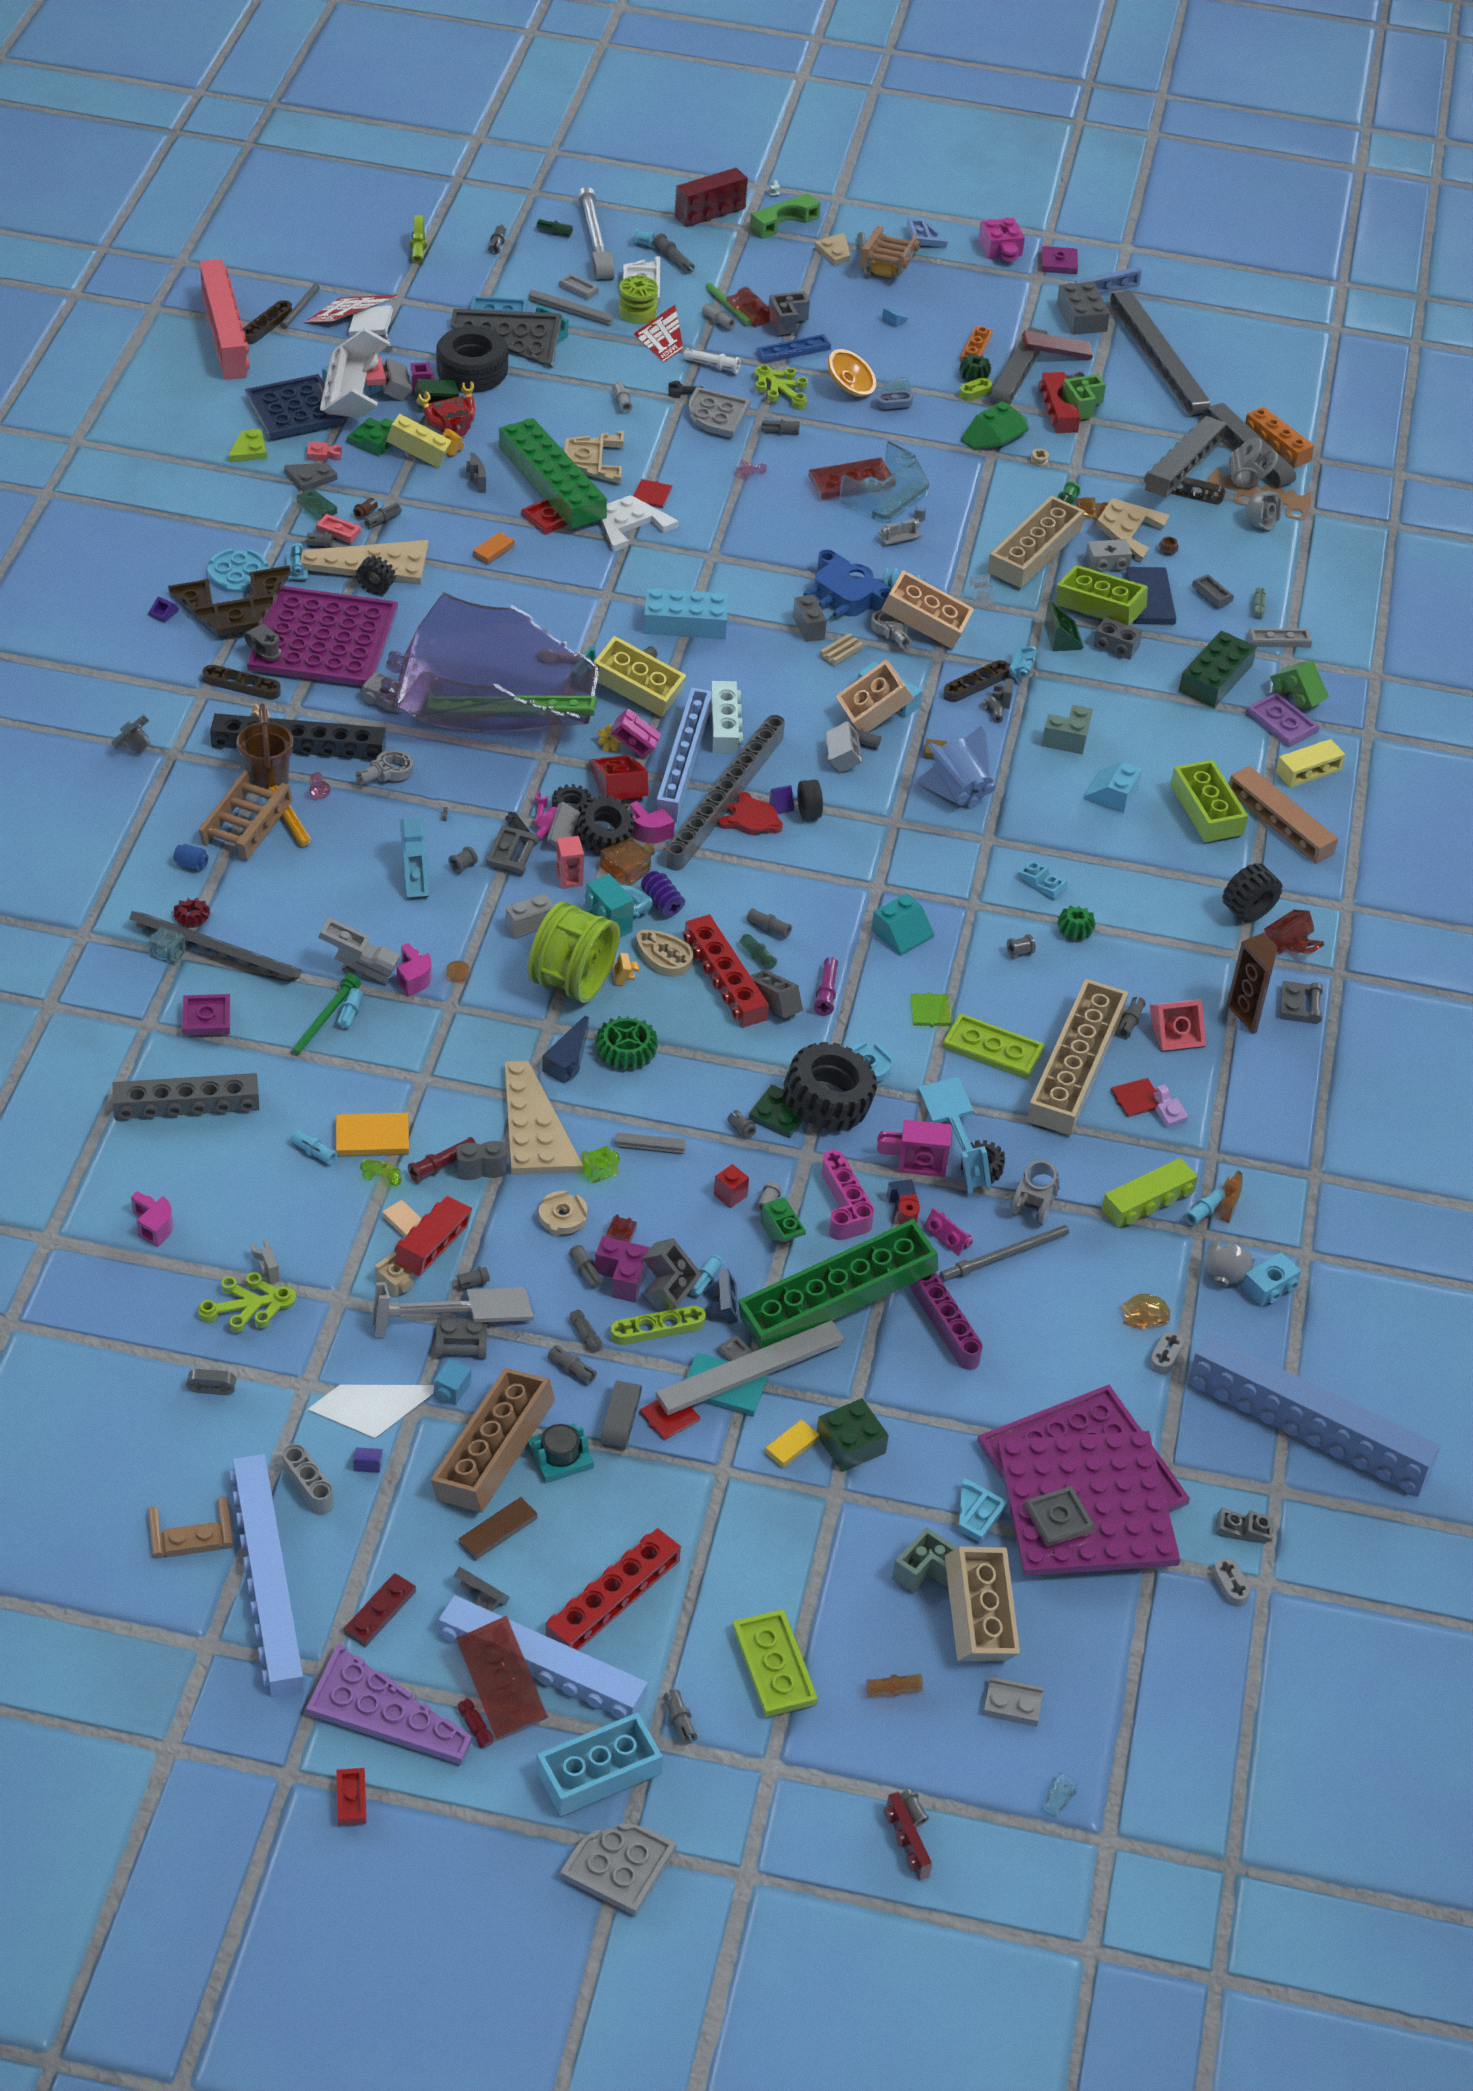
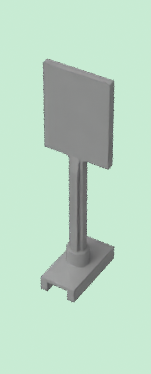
[372,1282,534,1337]

